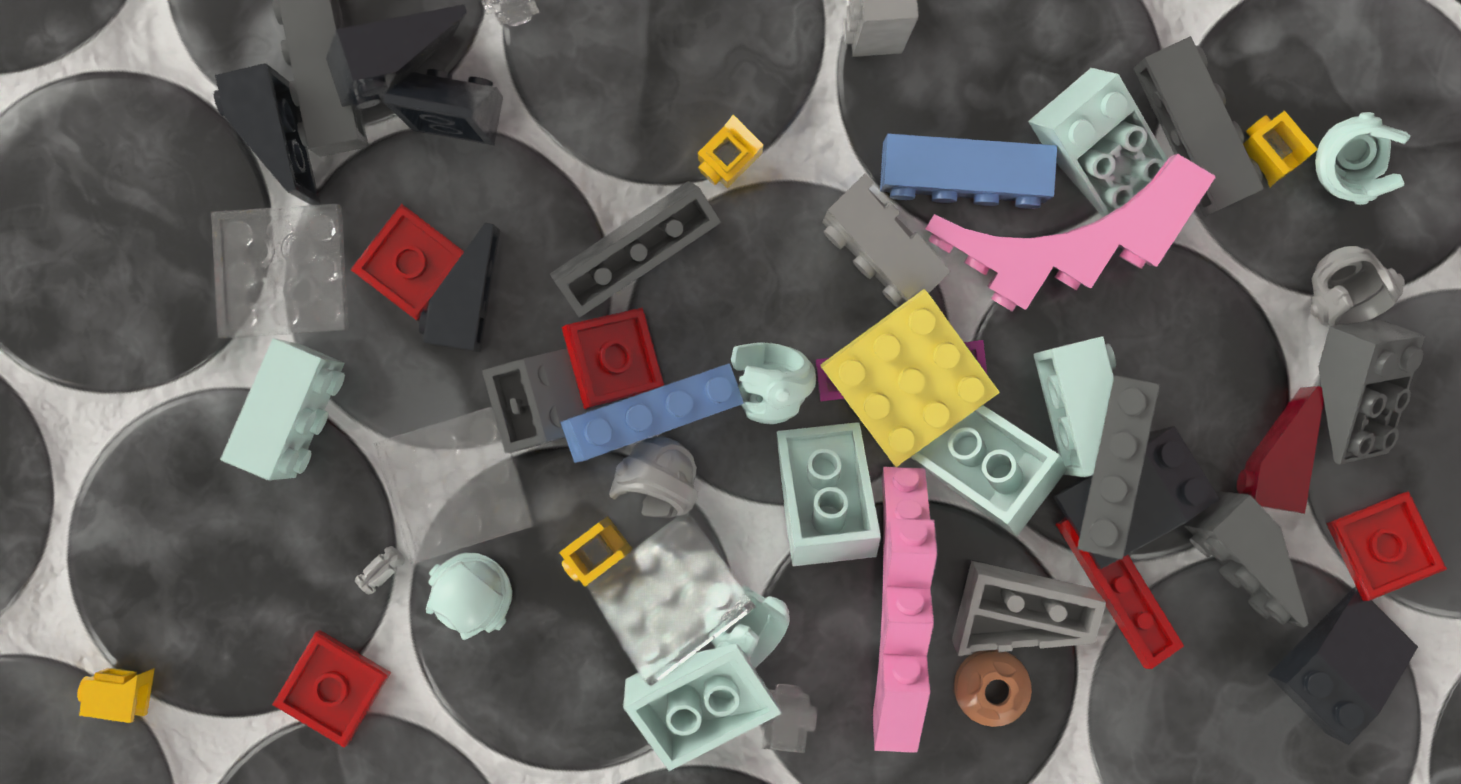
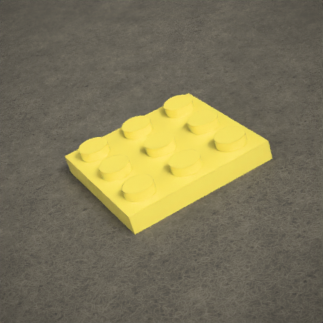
[821,289,1000,467]

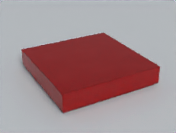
[350,204,464,321]
[561,307,664,409]
[1326,491,1447,601]
[272,630,391,748]

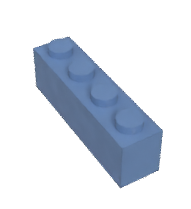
[880,134,1057,209]
[560,363,744,463]

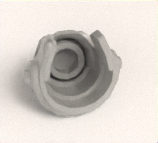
[1310,246,1405,326]
[609,437,698,518]

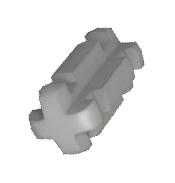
[355,546,405,594]

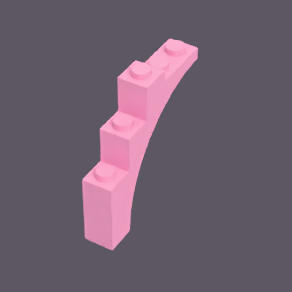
[925,154,1216,312]
[873,467,937,752]

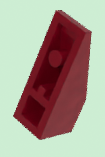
[1237,386,1324,514]

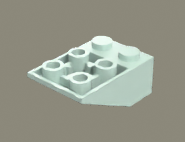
[1028,68,1168,217]

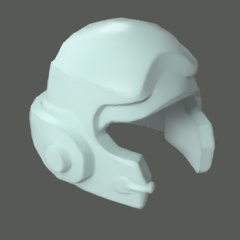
[1315,112,1410,205]
[731,343,816,424]
[426,552,512,640]
[705,585,790,669]

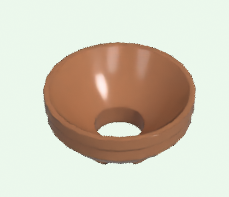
[954,649,1032,727]

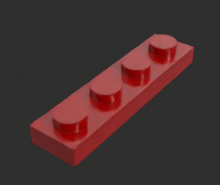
[1056,517,1184,669]

